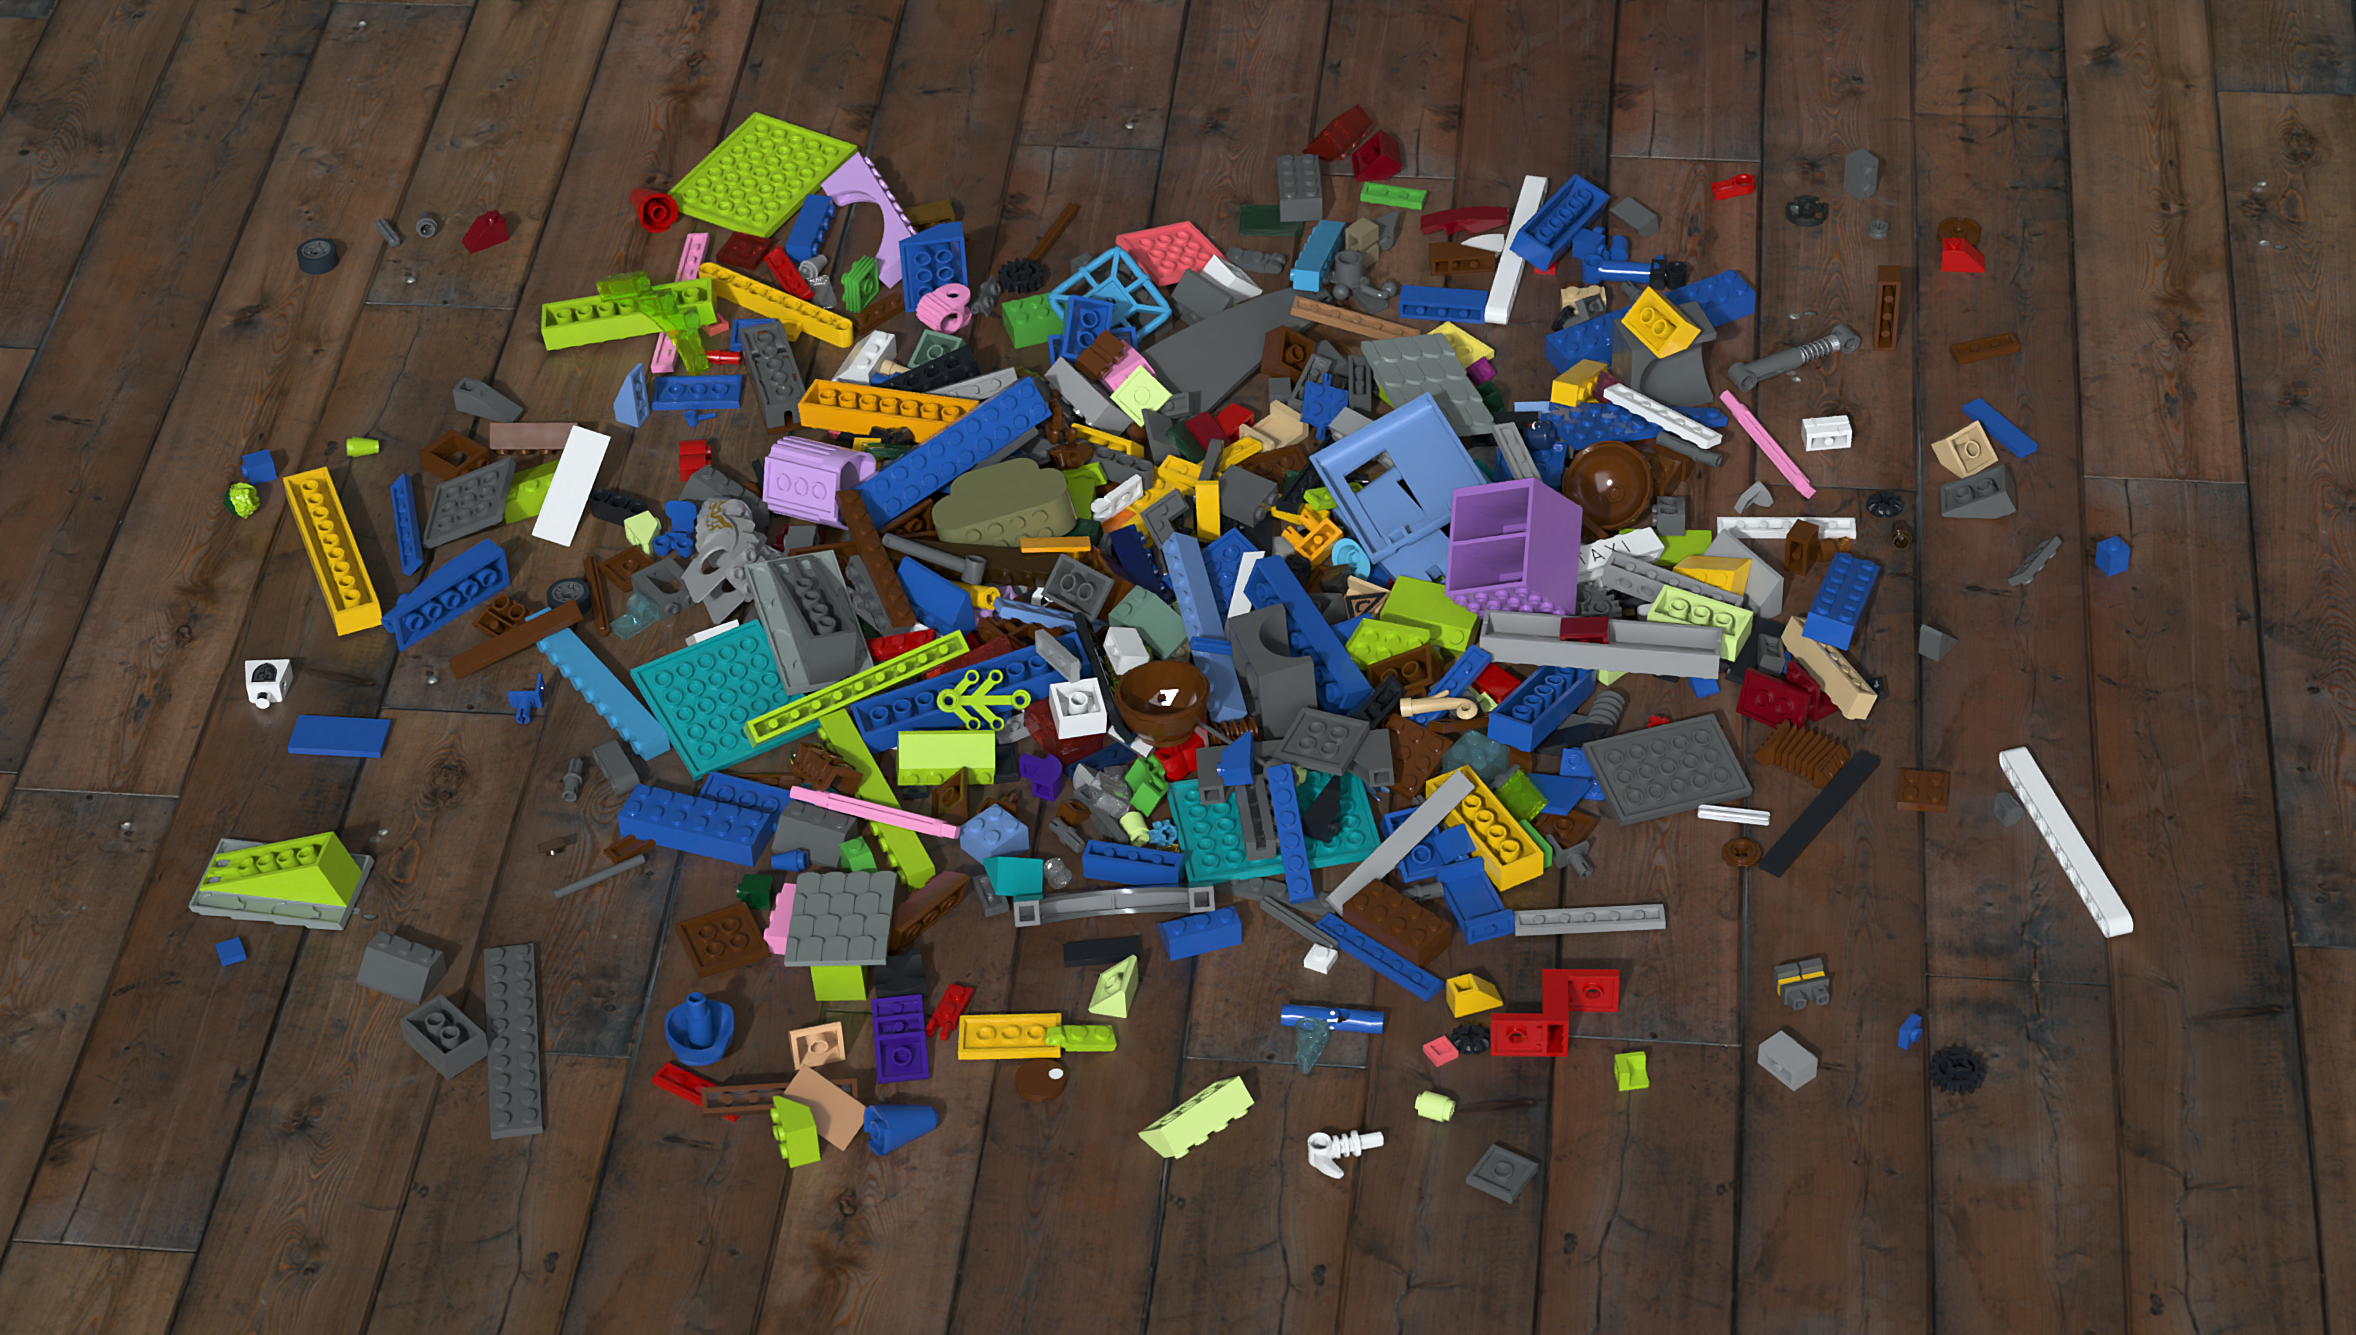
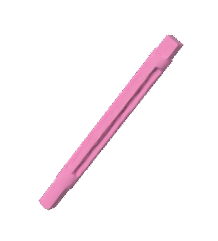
[1720,390,1816,499]
[790,786,961,839]

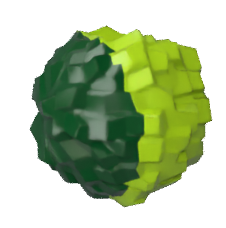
[222,482,260,518]

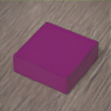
[1466,356,1496,387]

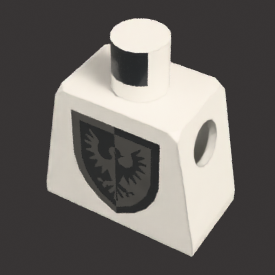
[245,659,293,709]

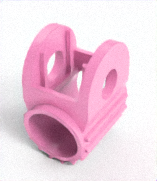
[916,283,972,335]

